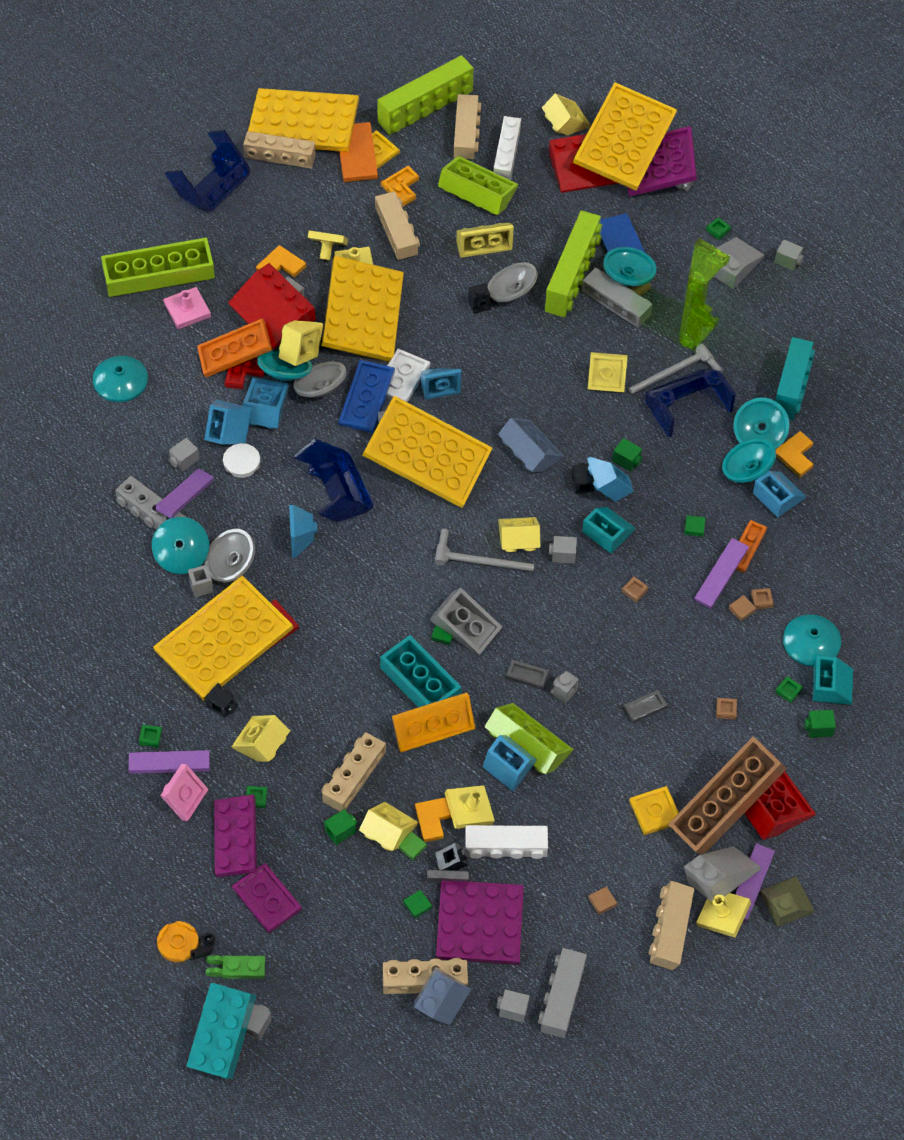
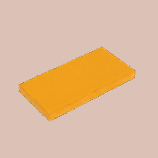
[392,693,475,752]

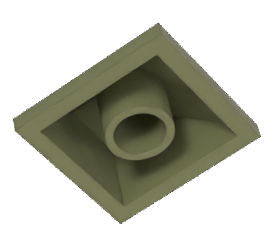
[759,876,815,927]

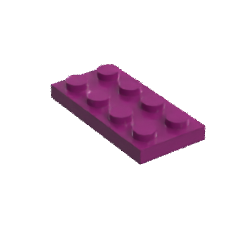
[214,794,257,878]

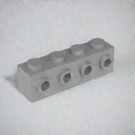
[115,476,186,530]

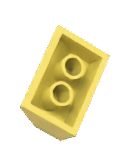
[456,222,514,258]

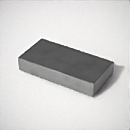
[506,660,549,690]
[623,690,668,724]
[427,870,469,883]

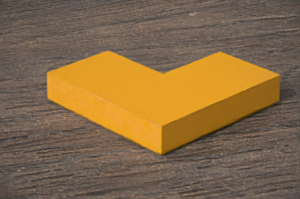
[381,165,419,207]
[256,245,306,277]
[776,431,814,478]
[415,797,452,842]

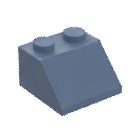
[414,966,472,1025]

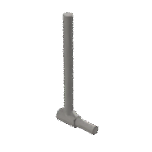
[628,344,723,395]
[434,529,534,571]

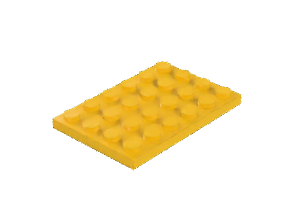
[573,82,677,191]
[248,88,359,152]
[321,256,404,362]
[362,396,492,508]
[153,575,293,701]

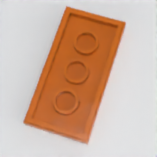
[339,122,378,182]
[197,318,272,378]

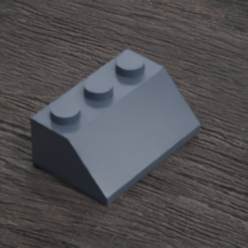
[498,418,565,472]

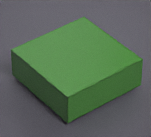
[398,832,427,860]

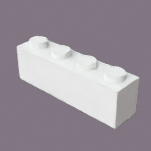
[494,116,521,180]
[465,825,548,859]

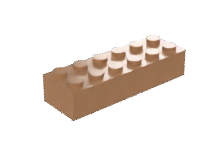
[668,736,787,855]

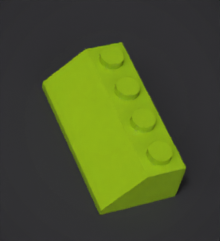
[438,156,518,215]
[485,703,574,774]

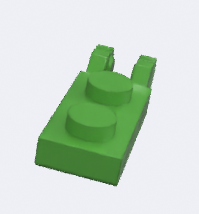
[206,955,265,979]

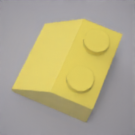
[542,93,591,135]
[279,320,323,366]
[498,517,540,552]
[231,715,290,762]
[359,802,418,851]

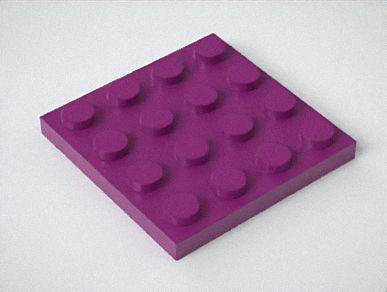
[627,126,697,196]
[436,881,524,965]

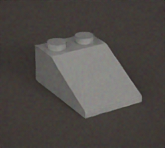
[705,237,765,289]
[429,587,502,655]
[684,846,761,902]

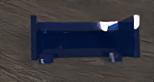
[165,130,250,212]
[645,369,736,438]
[294,438,373,522]

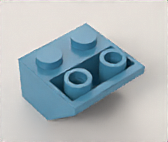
[204,399,252,444]
[587,457,634,502]
[753,471,806,517]
[483,735,537,792]

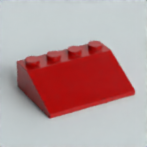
[549,134,618,193]
[228,263,316,350]
[744,771,816,840]

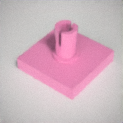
[163,287,211,329]
[160,764,209,821]

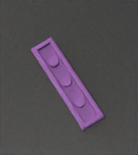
[156,468,214,518]
[694,538,749,609]
[129,750,210,774]
[735,843,775,922]

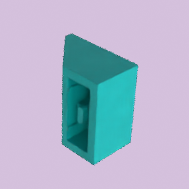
[582,507,636,554]
[812,655,853,705]

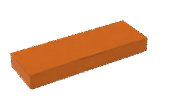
[736,520,767,574]

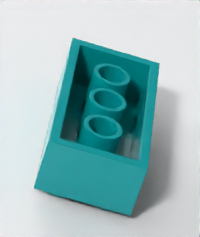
[775,337,815,421]
[380,635,462,708]
[186,983,257,1079]

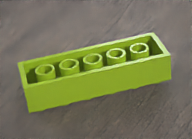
[377,55,474,135]
[545,210,603,318]
[101,237,215,297]

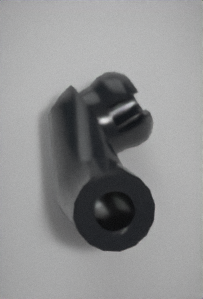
[190,933,215,960]

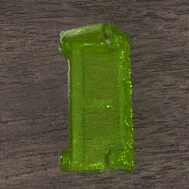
[679,238,730,351]

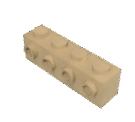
[454,94,481,159]
[243,131,316,168]
[375,191,420,260]
[321,732,386,812]
[649,881,694,970]
[383,958,468,994]

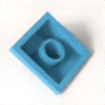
[420,368,462,400]
[289,505,318,558]

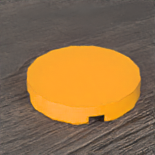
[157,921,199,963]

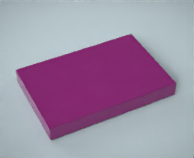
[232,863,302,933]

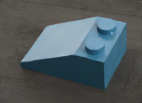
[243,377,289,429]

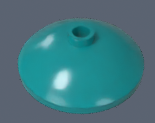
[603,247,656,286]
[257,350,312,381]
[93,356,148,402]
[733,398,789,450]
[722,439,776,483]
[152,517,209,574]
[783,614,841,667]

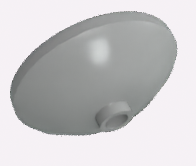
[488,262,538,302]
[294,361,347,398]
[205,529,255,583]

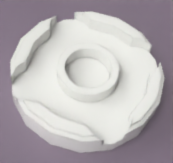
[223,443,260,478]

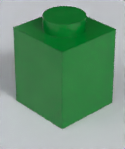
[612,438,643,472]
[804,710,836,738]
[324,809,357,845]

